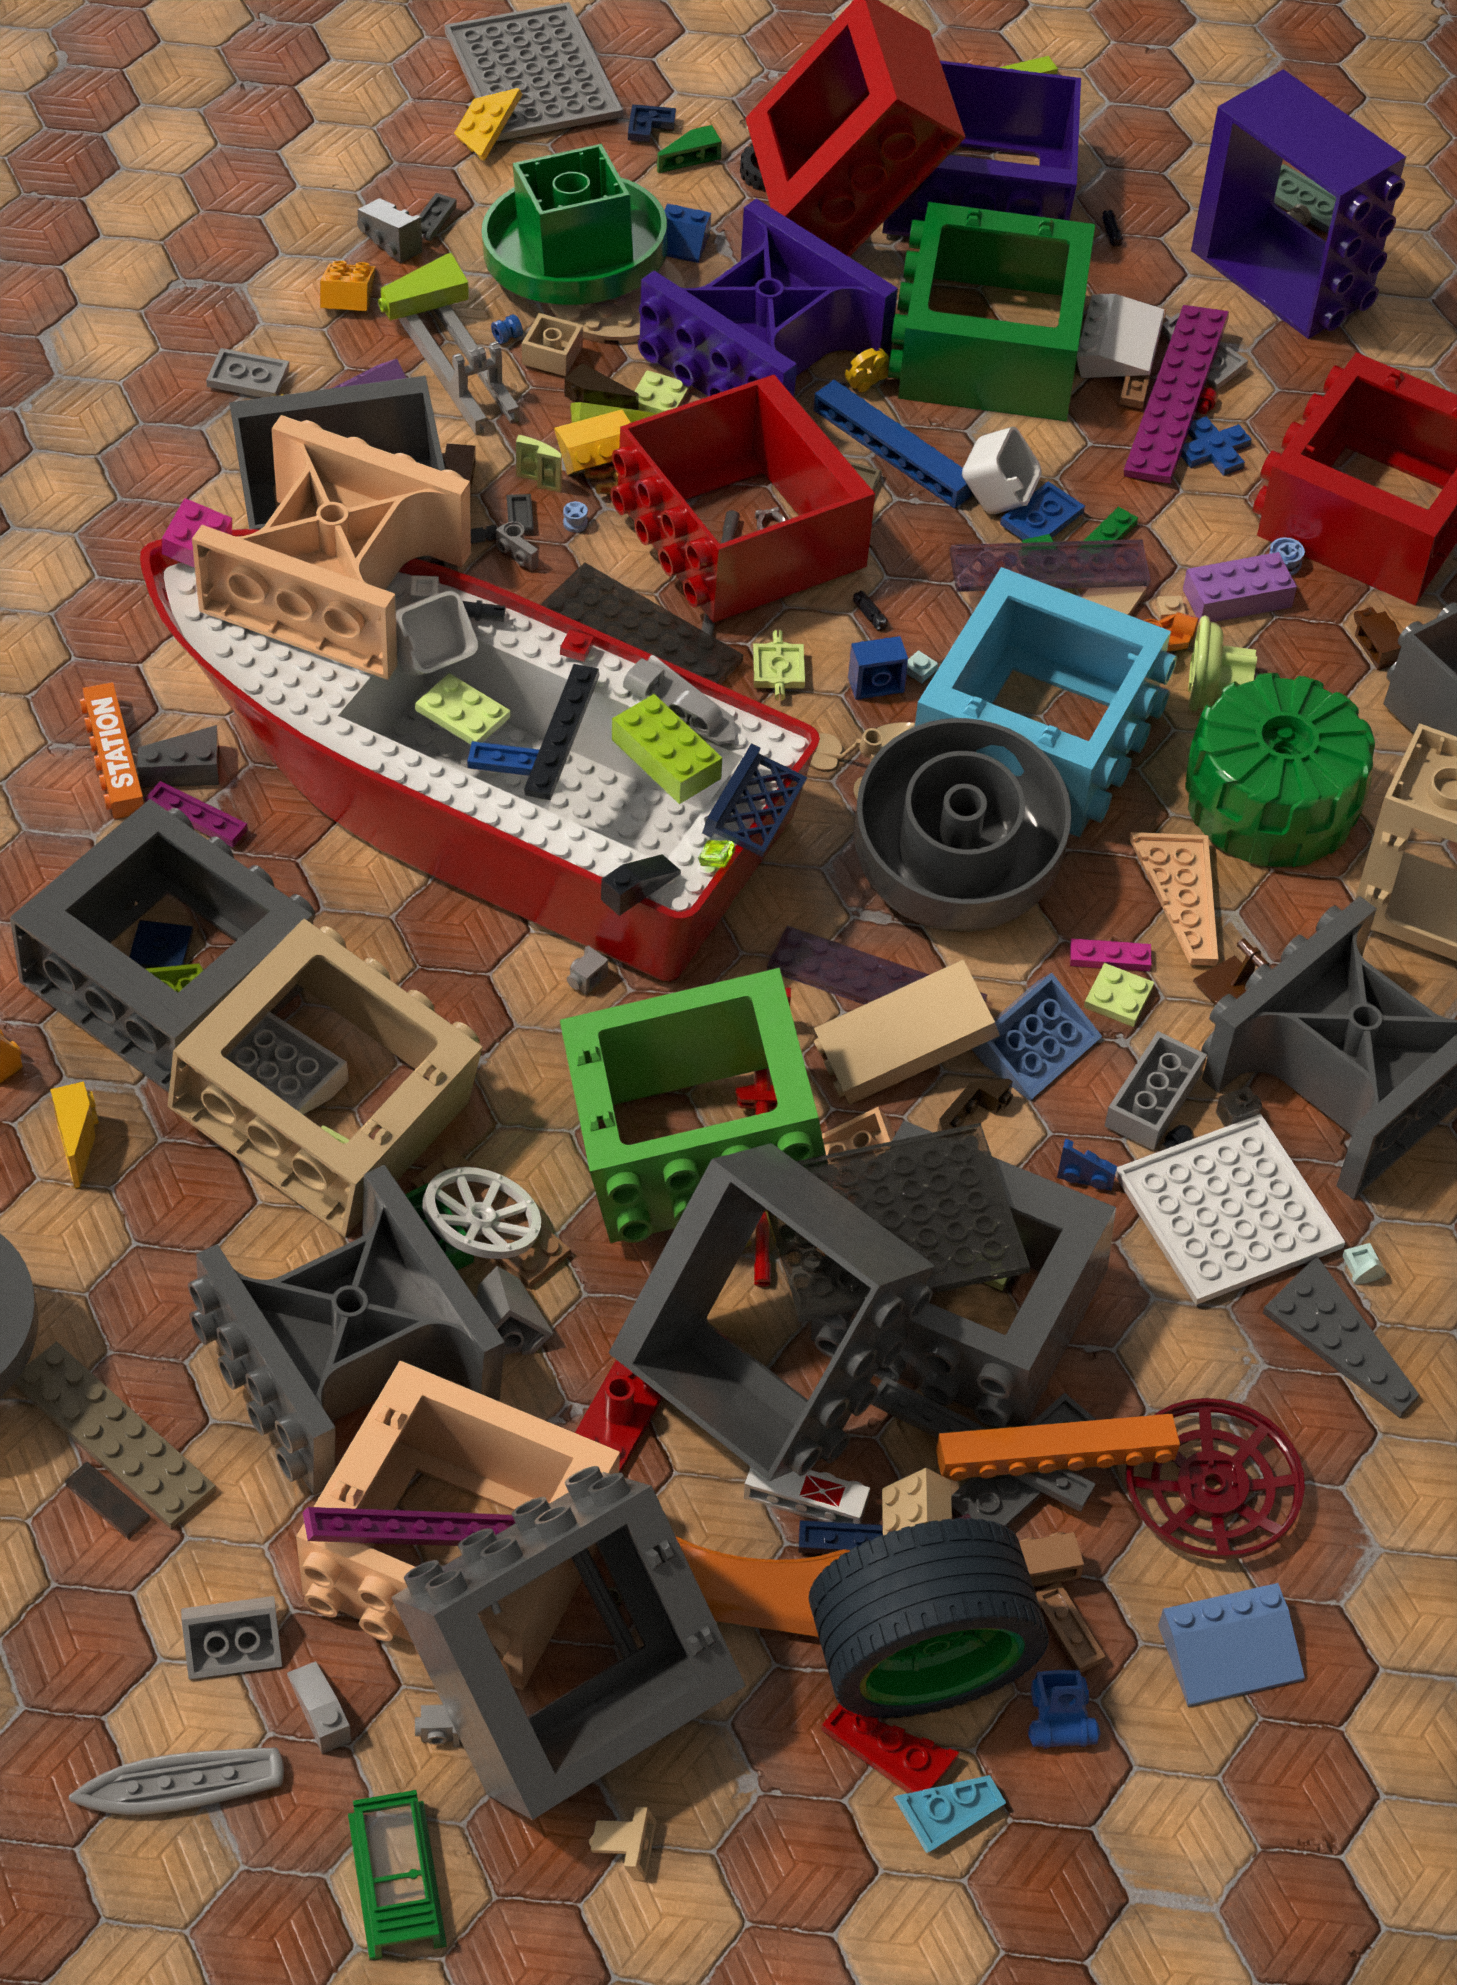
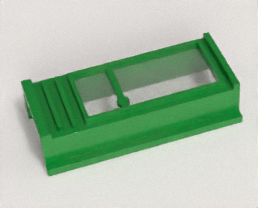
[348,1790,447,1961]

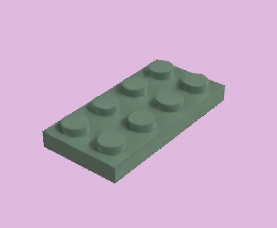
[1274,164,1336,234]

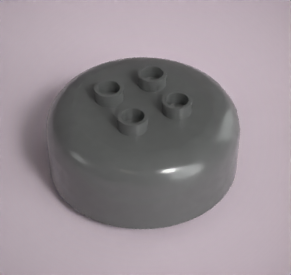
[854,718,1071,932]

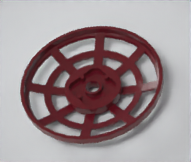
[1126,1398,1305,1560]

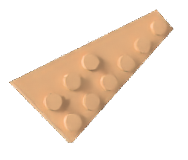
[1129,832,1218,966]

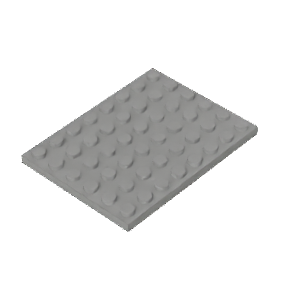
[445,2,623,141]

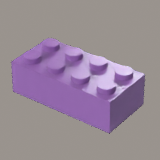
[1183,552,1297,622]

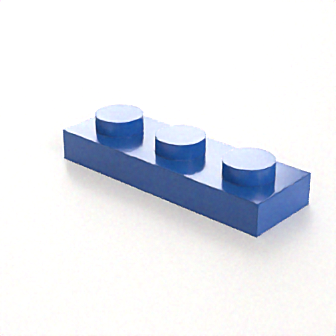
[467,741,539,776]

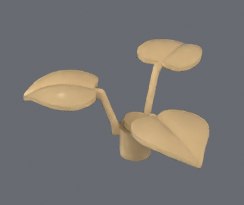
[810,722,915,799]

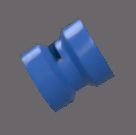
[491,314,523,344]

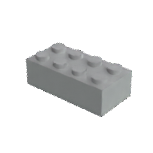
[1105,1031,1207,1150]

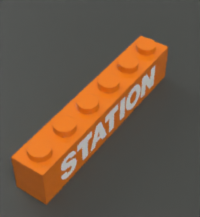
[79,682,144,819]

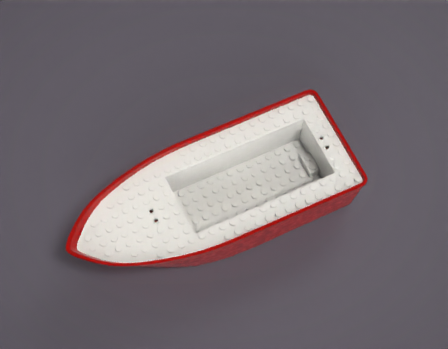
[140,529,820,981]

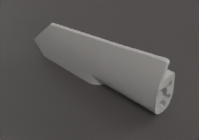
[623,655,735,745]

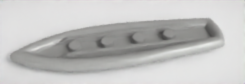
[68,1747,284,1815]

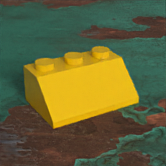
[554,409,631,475]

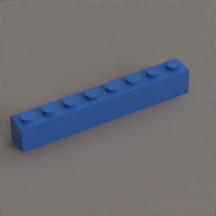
[813,380,974,509]

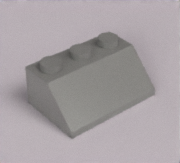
[181,1596,282,1679]

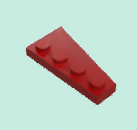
[821,1704,959,1793]

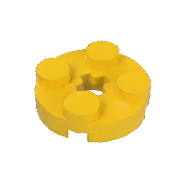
[845,348,890,393]

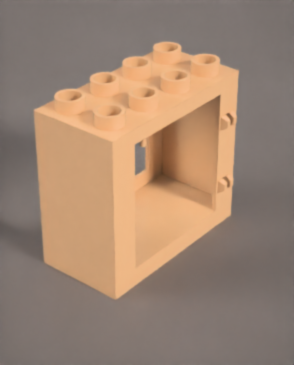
[296,1361,620,1690]

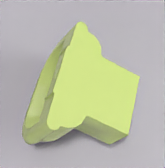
[1188,616,1257,711]

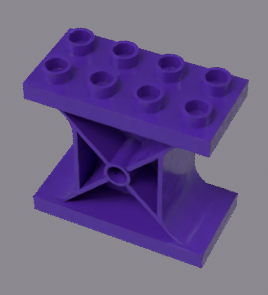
[638,198,898,397]

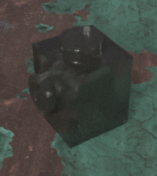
[1216,1086,1262,1127]

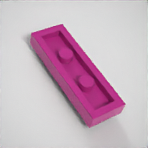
[1070,938,1151,972]

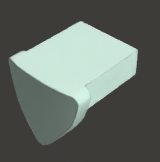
[1343,1243,1386,1284]

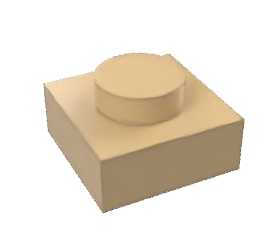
[1156,596,1186,620]

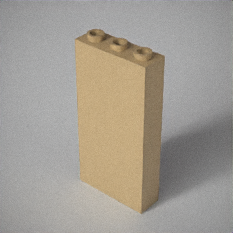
[814,959,1000,1105]

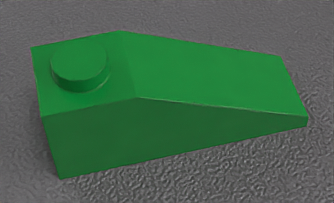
[657,125,722,173]

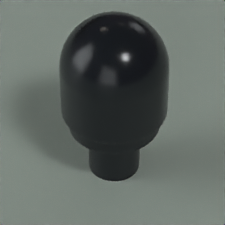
[1160,1125,1194,1151]

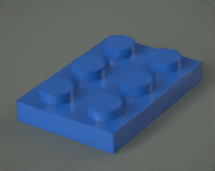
[1000,481,1085,540]

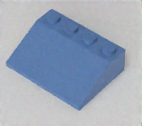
[972,973,1102,1100]
[1158,1583,1305,1707]

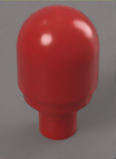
[1198,388,1217,414]

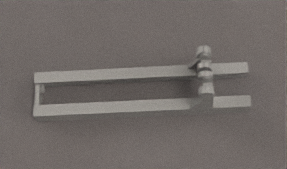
[384,282,519,435]

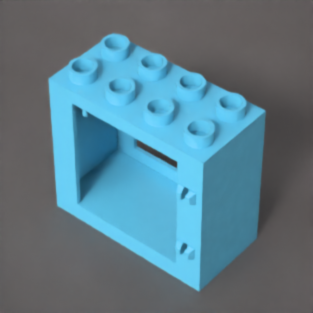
[915,567,1177,837]

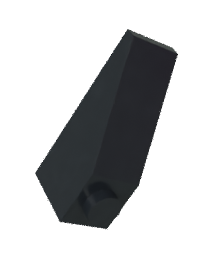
[601,854,681,916]

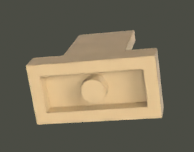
[589,1807,657,1881]

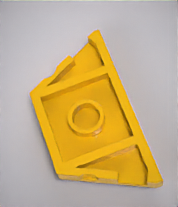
[454,88,523,161]

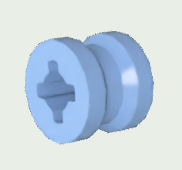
[563,501,588,533]

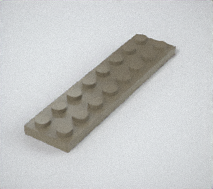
[14,1341,216,1529]

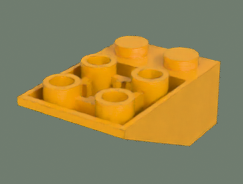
[320,260,376,311]

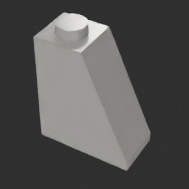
[476,1266,553,1359]

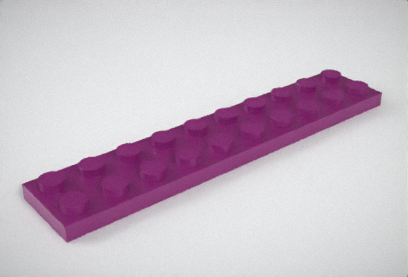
[1124,305,1229,484]

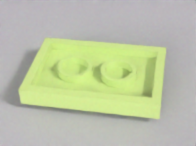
[415,673,510,744]

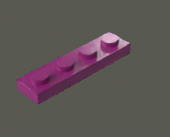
[145,781,248,847]

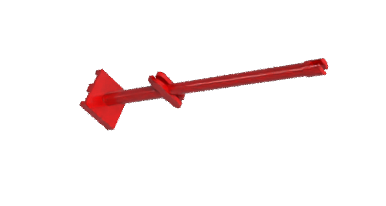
[736,988,791,1287]

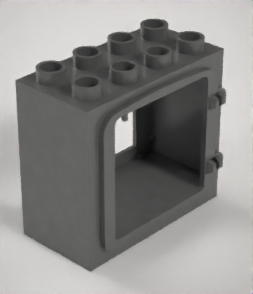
[811,1121,1116,1429]

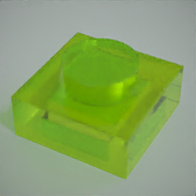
[698,840,735,867]

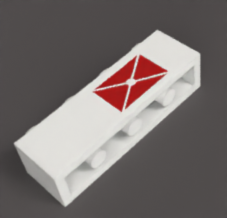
[744,1467,870,1524]

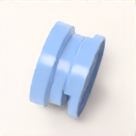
[1269,537,1305,575]

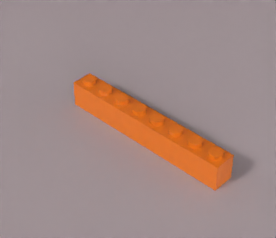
[936,1414,1180,1481]

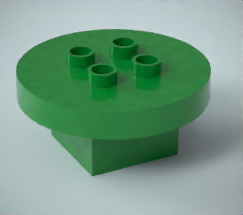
[481,144,668,305]

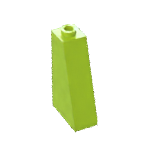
[378,253,469,321]

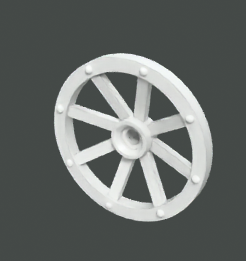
[423,1167,541,1259]

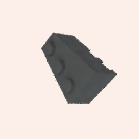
[357,198,422,263]
[137,725,219,788]

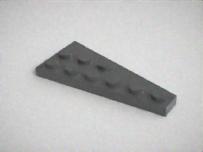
[1263,1256,1419,1418]

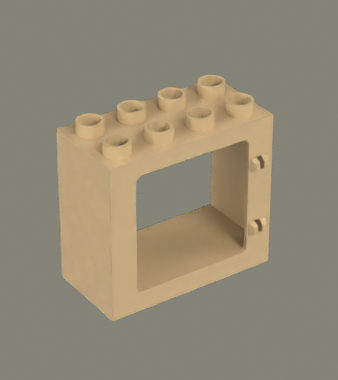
[1355,723,1457,961]
[168,919,482,1237]

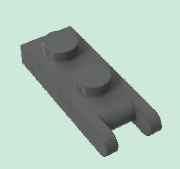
[419,193,457,242]

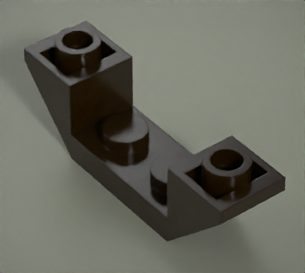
[937,1079,1013,1145]

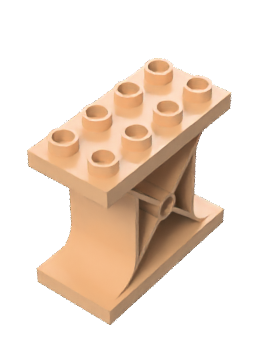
[192,415,471,680]

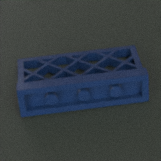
[702,743,807,857]

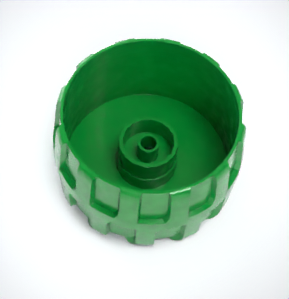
[1185,673,1375,867]

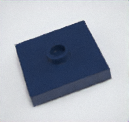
[129,920,193,969]

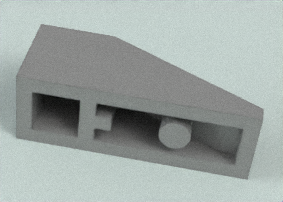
[287,1661,351,1754]

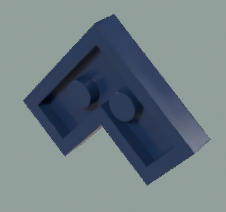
[628,104,676,142]

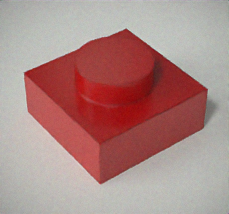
[560,630,594,662]

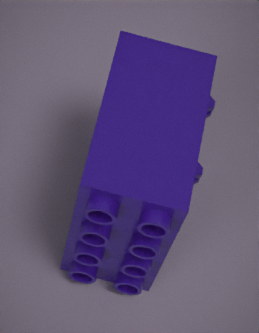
[882,61,1081,237]
[1191,69,1406,339]

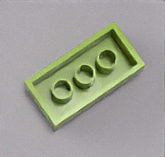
[612,694,723,804]

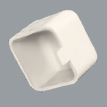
[962,427,1041,514]
[396,591,478,676]

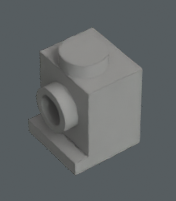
[567,946,608,995]
[415,1705,460,1747]

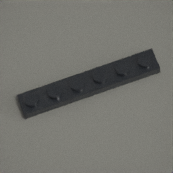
[524,664,600,801]

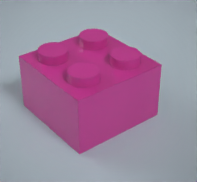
[162,498,232,568]

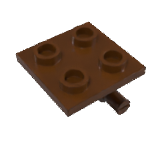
[1193,938,1270,1005]

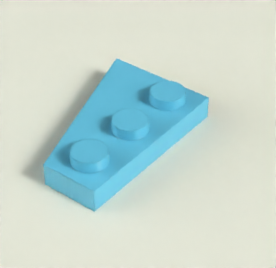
[893,1775,1006,1853]

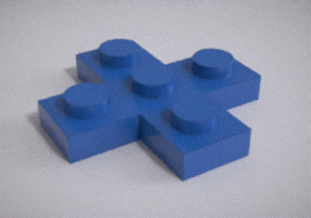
[1181,416,1252,476]

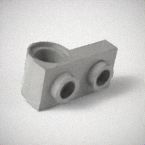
[496,521,538,572]

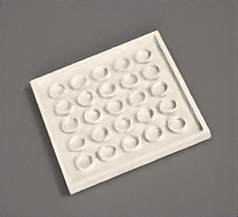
[1115,1114,1345,1305]

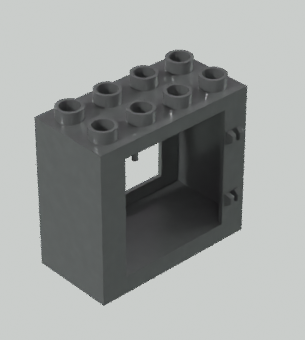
[10,799,316,1093]
[391,1466,746,1820]

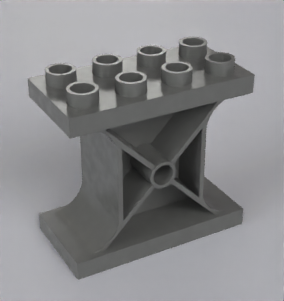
[1201,896,1457,1200]
[188,1165,505,1496]

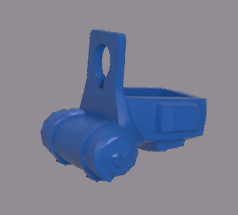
[1028,1670,1101,1749]

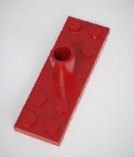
[575,1360,663,1473]

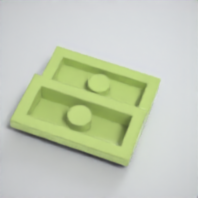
[516,435,562,492]

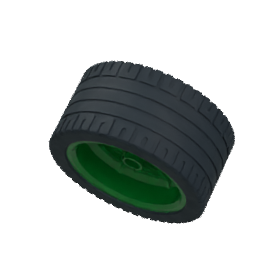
[808,1518,1049,1718]

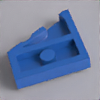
[1057,1139,1117,1191]

